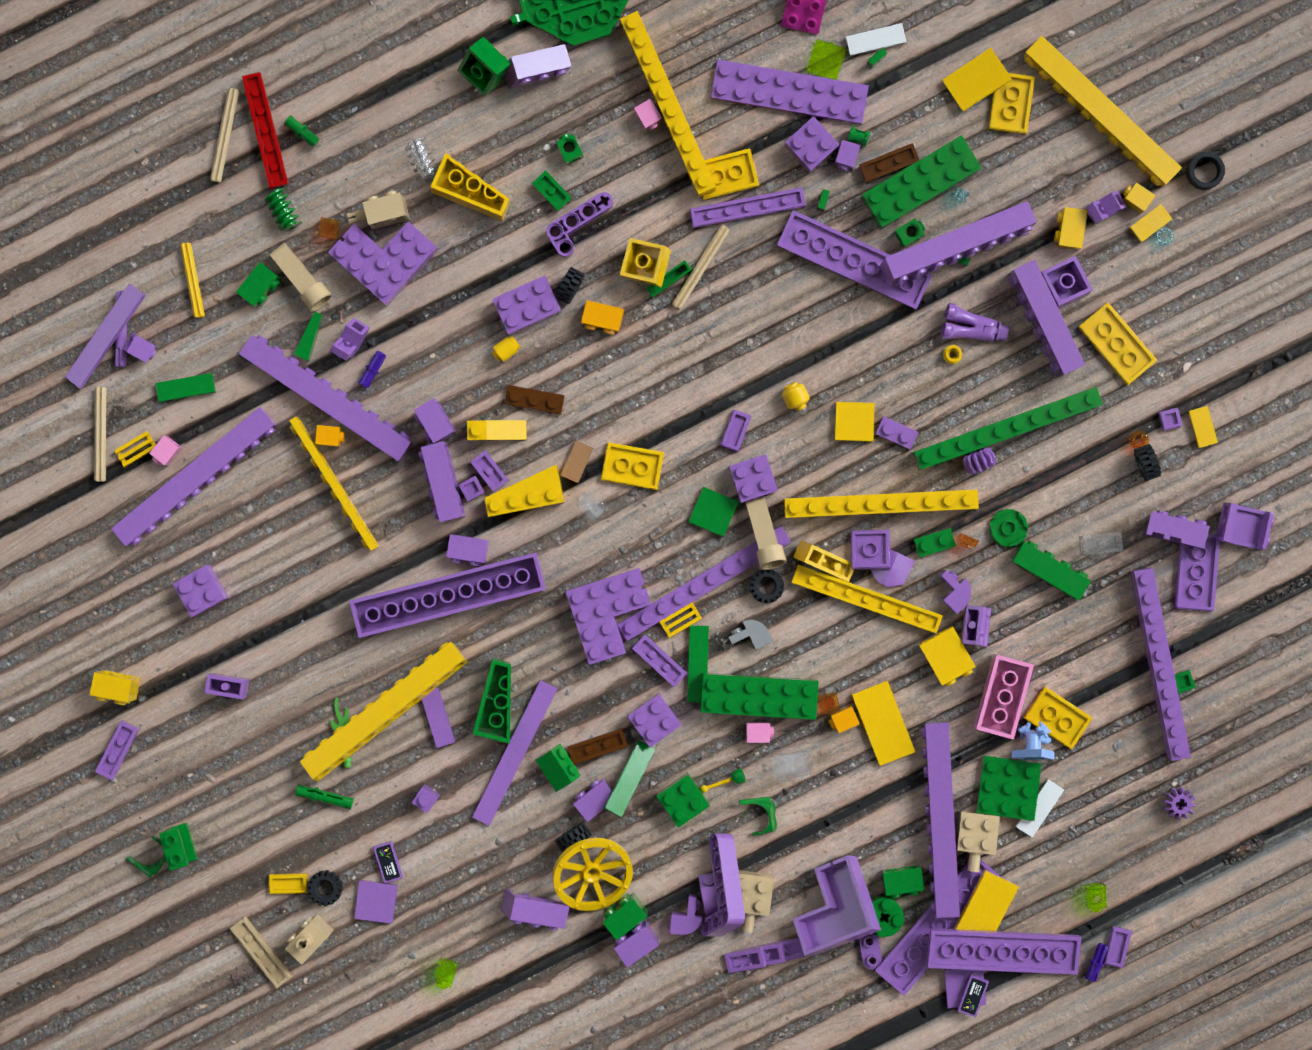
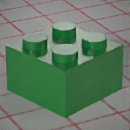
[457,37,511,96]
[657,772,710,828]
[602,892,648,941]

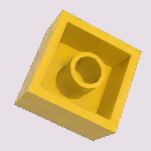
[620,238,671,287]
[90,670,141,705]

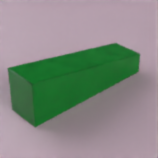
[646,260,693,298]
[294,311,323,362]

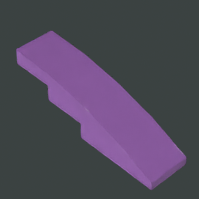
[724,937,805,973]

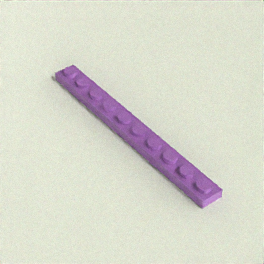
[617,526,791,641]

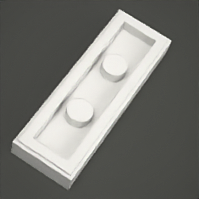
[846,23,906,56]
[1016,779,1064,837]

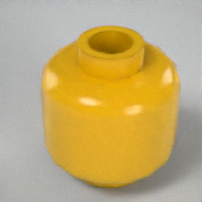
[781,381,810,411]

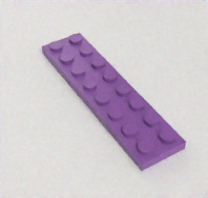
[711,60,869,125]
[777,210,933,310]
[874,859,1002,996]
[926,928,1082,975]

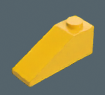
[467,420,527,441]
[793,540,854,582]

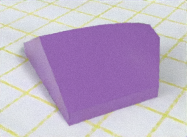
[870,549,915,587]

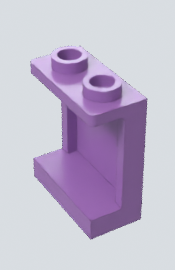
[1215,502,1274,550]

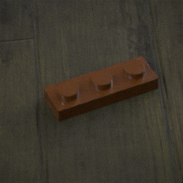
[859,143,920,183]
[505,385,565,414]
[567,728,628,764]

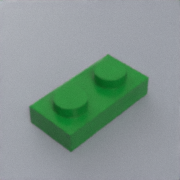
[532,170,572,212]
[913,528,956,558]

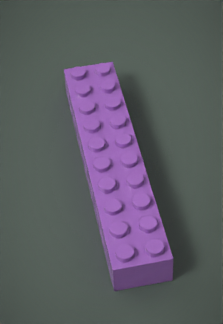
[349,552,547,638]

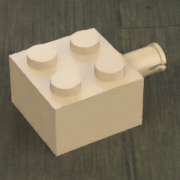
[347,191,410,230]
[955,811,1000,872]
[739,870,774,933]
[285,914,334,965]

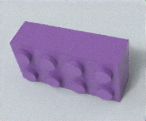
[419,441,466,522]

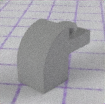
[728,619,773,650]

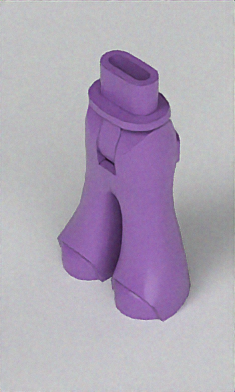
[941,302,1009,342]

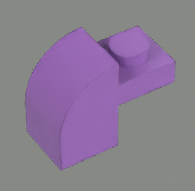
[1086,190,1127,224]
[330,318,370,361]
[939,570,971,614]
[698,873,718,917]
[670,894,702,935]

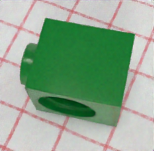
[556,133,584,165]
[894,218,925,249]

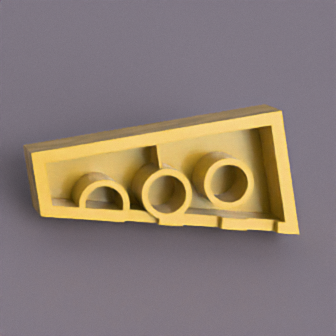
[431,152,510,222]
[484,464,565,517]

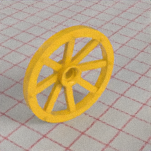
[552,838,633,911]

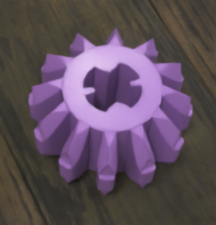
[962,447,996,474]
[1163,787,1196,820]

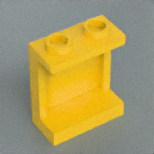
[918,626,976,687]

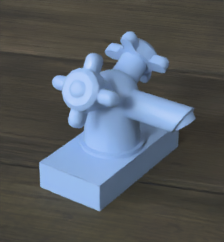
[1012,722,1054,761]

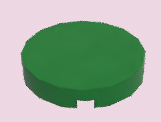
[989,509,1028,547]

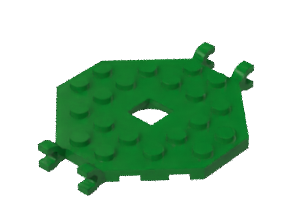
[510,0,629,47]

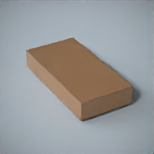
[561,441,594,483]

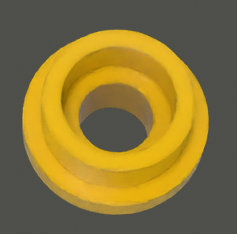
[943,345,962,364]

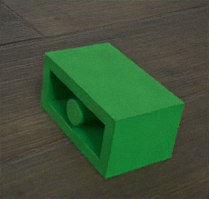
[236,262,281,308]
[535,744,581,792]
[881,865,924,898]

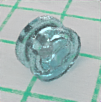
[950,186,970,203]
[1155,227,1174,246]

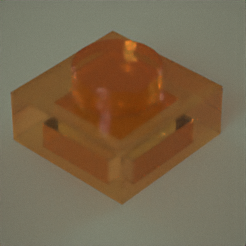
[318,217,341,240]
[956,533,979,550]
[818,691,841,714]

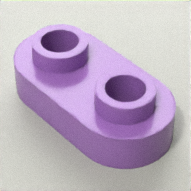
[859,933,882,970]

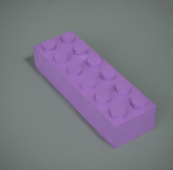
[1008,260,1085,377]

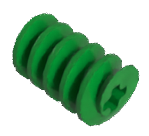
[264,188,302,231]

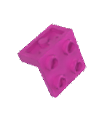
[781,0,826,34]

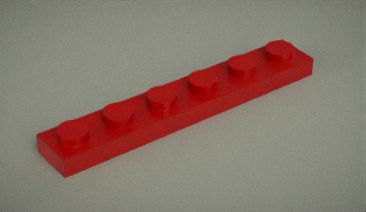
[242,72,289,189]

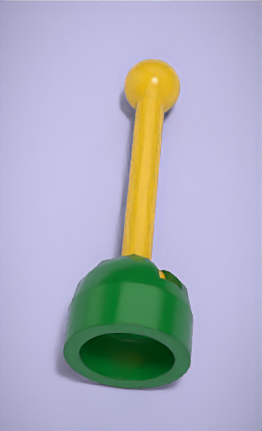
[700,768,746,793]

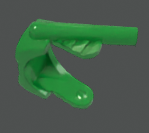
[739,797,777,836]
[126,835,166,878]

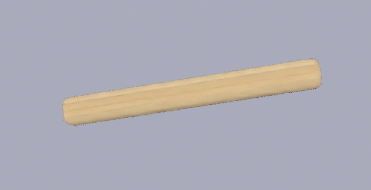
[210,88,239,182]
[672,225,730,309]
[94,387,106,482]

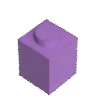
[834,140,861,172]
[123,332,156,363]
[411,784,440,813]

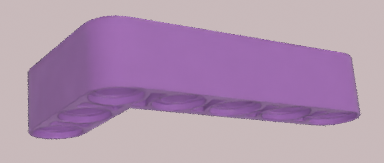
[700,833,745,937]

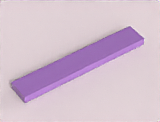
[689,187,806,228]
[65,284,146,389]

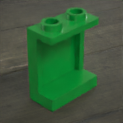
[159,822,198,871]

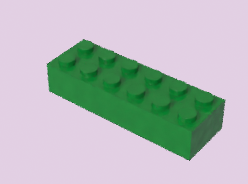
[861,135,982,230]
[700,673,819,720]

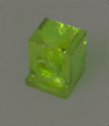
[1084,883,1107,912]
[434,957,459,989]

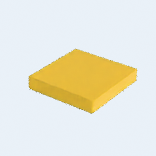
[835,402,875,441]

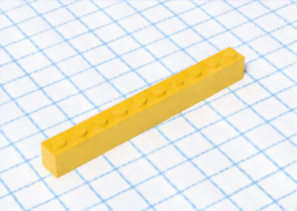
[620,11,716,198]
[1023,35,1182,187]
[784,489,979,518]
[300,642,468,782]

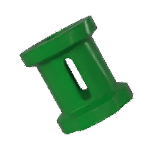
[847,126,870,147]

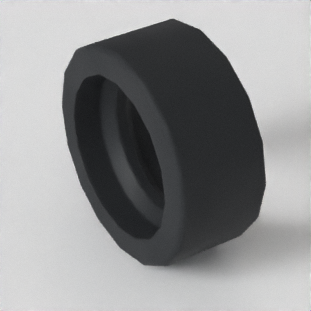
[1186,152,1225,190]

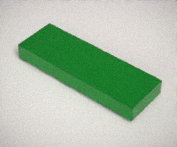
[155,373,216,402]

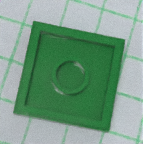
[689,487,739,537]

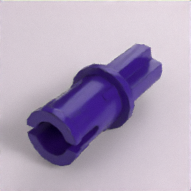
[358,351,386,388]
[1085,943,1108,982]

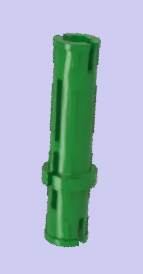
[295,784,354,810]

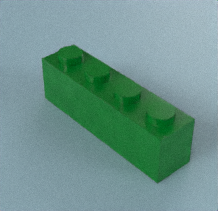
[1011,540,1091,601]

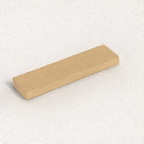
[230,916,292,989]

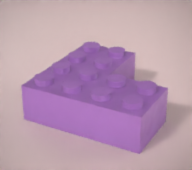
[328,221,439,306]
[566,568,651,665]
[793,855,881,956]

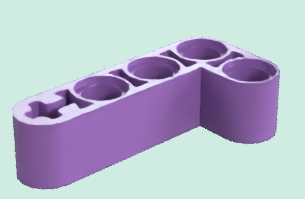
[546,192,613,258]

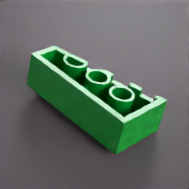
[472,657,511,743]

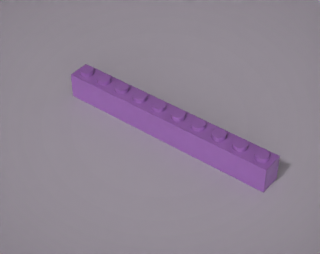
[239,335,413,462]
[111,407,277,547]
[1130,567,1191,761]
[921,722,960,918]

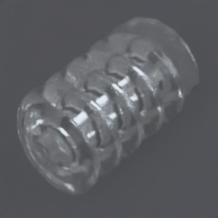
[405,137,438,180]

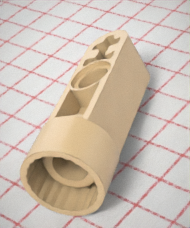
[270,242,332,312]
[746,496,787,570]

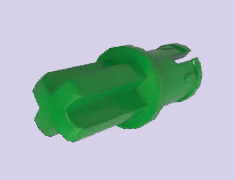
[284,115,319,147]

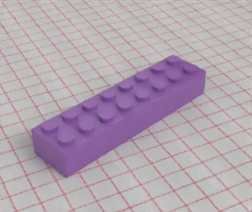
[880,201,1037,287]

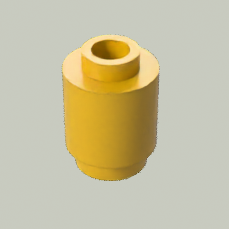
[491,335,521,363]

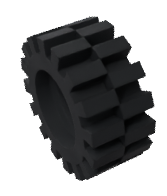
[555,267,585,304]
[1134,444,1162,481]
[749,569,784,603]
[555,822,592,853]
[307,870,343,907]

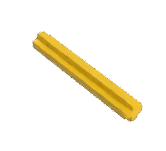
[180,243,205,318]

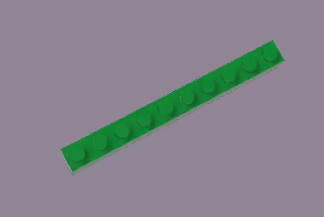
[912,387,1103,470]

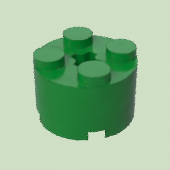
[871,895,904,937]

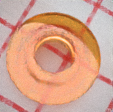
[1129,430,1149,449]

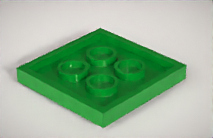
[977,755,1042,821]

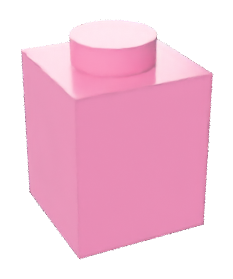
[634,99,662,131]
[150,435,182,466]
[746,722,774,743]

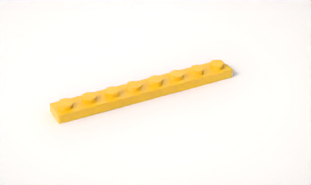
[289,416,380,551]
[791,564,943,634]

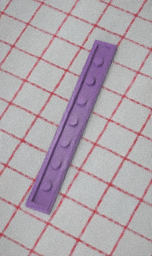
[473,680,558,826]

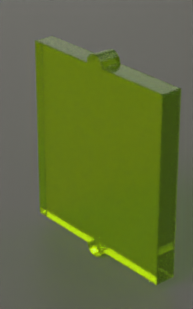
[806,39,847,80]

